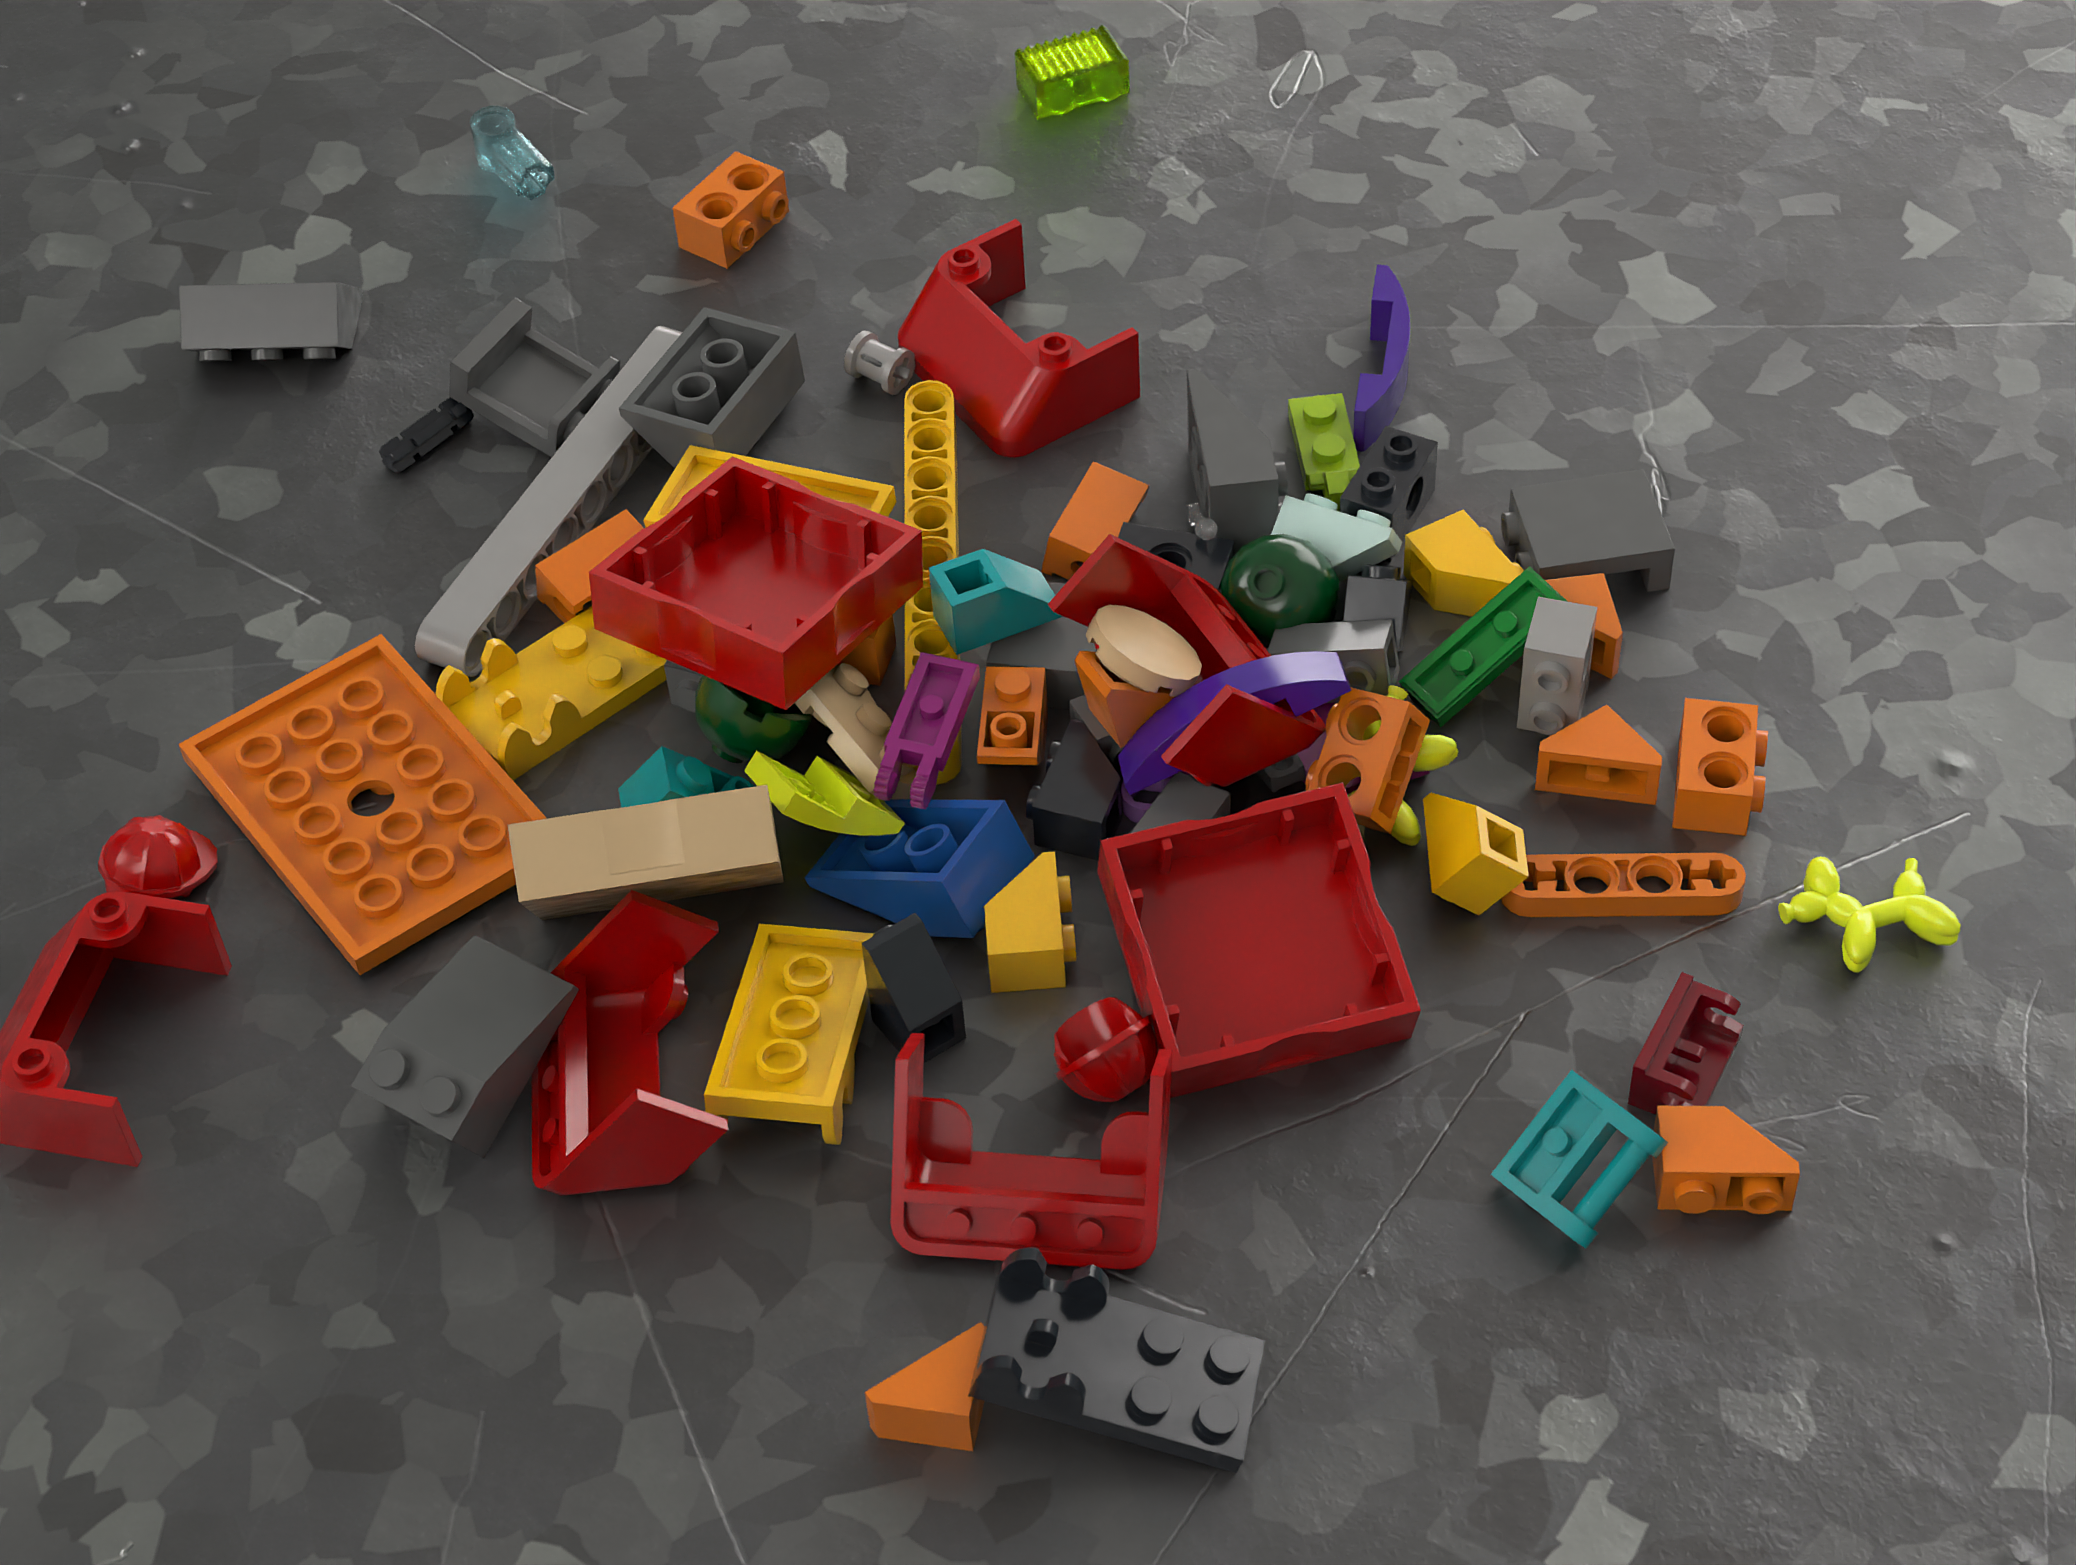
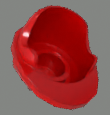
[98,815,217,899]
[1054,997,1157,1102]

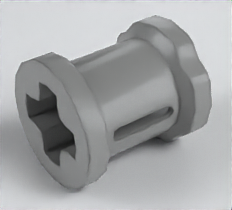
[844,330,915,395]

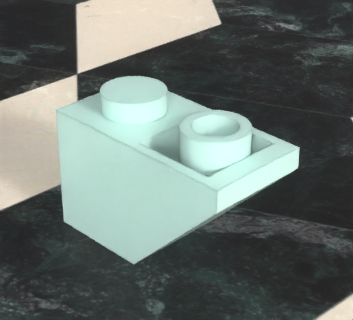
[1271,493,1402,582]

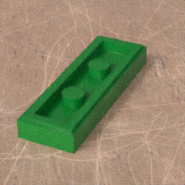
[1398,566,1568,727]

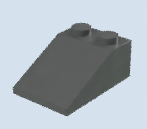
[1187,368,1288,555]
[351,935,579,1158]

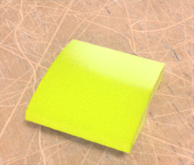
[744,750,905,836]

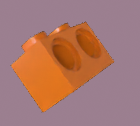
[672,151,789,268]
[1305,687,1430,834]
[1672,698,1768,836]

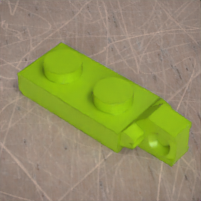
[1288,393,1360,512]

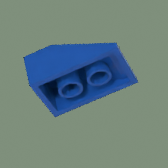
[804,799,1035,938]

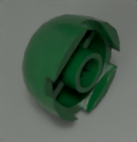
[1221,534,1340,648]
[695,675,814,763]

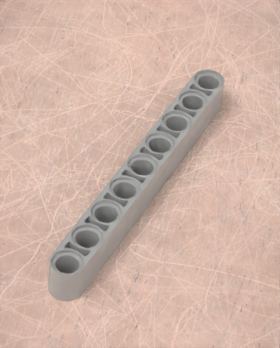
[415,326,682,677]

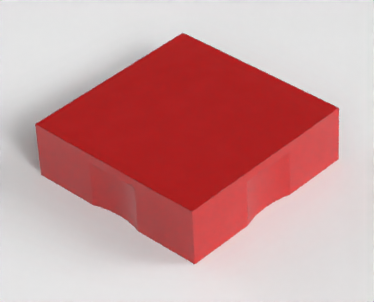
[589,456,923,710]
[1097,783,1421,1098]

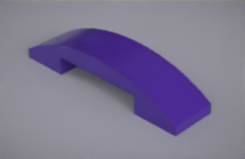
[1353,265,1410,452]
[1118,651,1352,795]

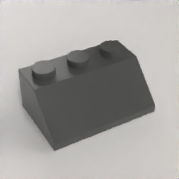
[179,282,363,362]
[619,307,805,468]

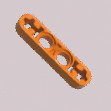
[1501,853,1746,917]

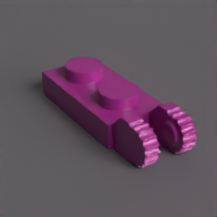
[874,652,980,809]

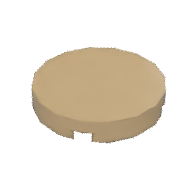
[1086,605,1202,697]

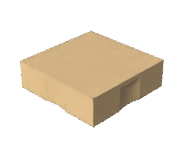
[508,785,784,920]

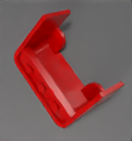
[897,219,1140,458]
[1048,534,1326,787]
[532,890,728,1196]
[0,891,232,1167]
[890,1033,1172,1269]

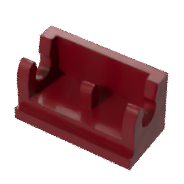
[1628,972,1744,1115]

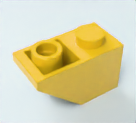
[1403,509,1524,617]
[1423,792,1529,915]
[984,851,1077,993]

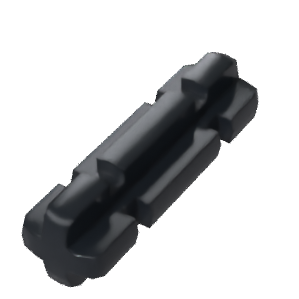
[379,397,474,473]

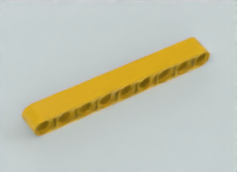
[904,380,962,785]

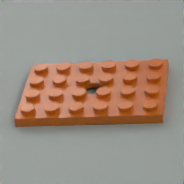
[178,634,547,975]

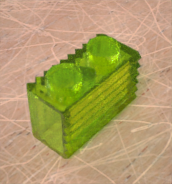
[1015,24,1130,120]

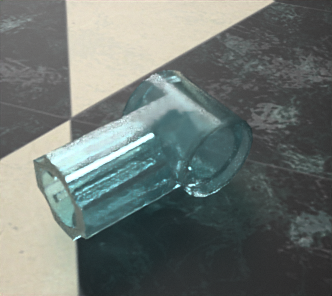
[470,106,555,200]

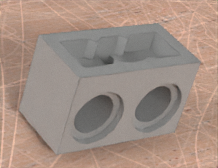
[1517,597,1598,735]

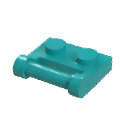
[1491,1070,1668,1249]

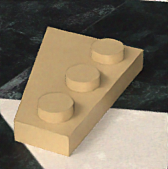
[795,663,916,799]

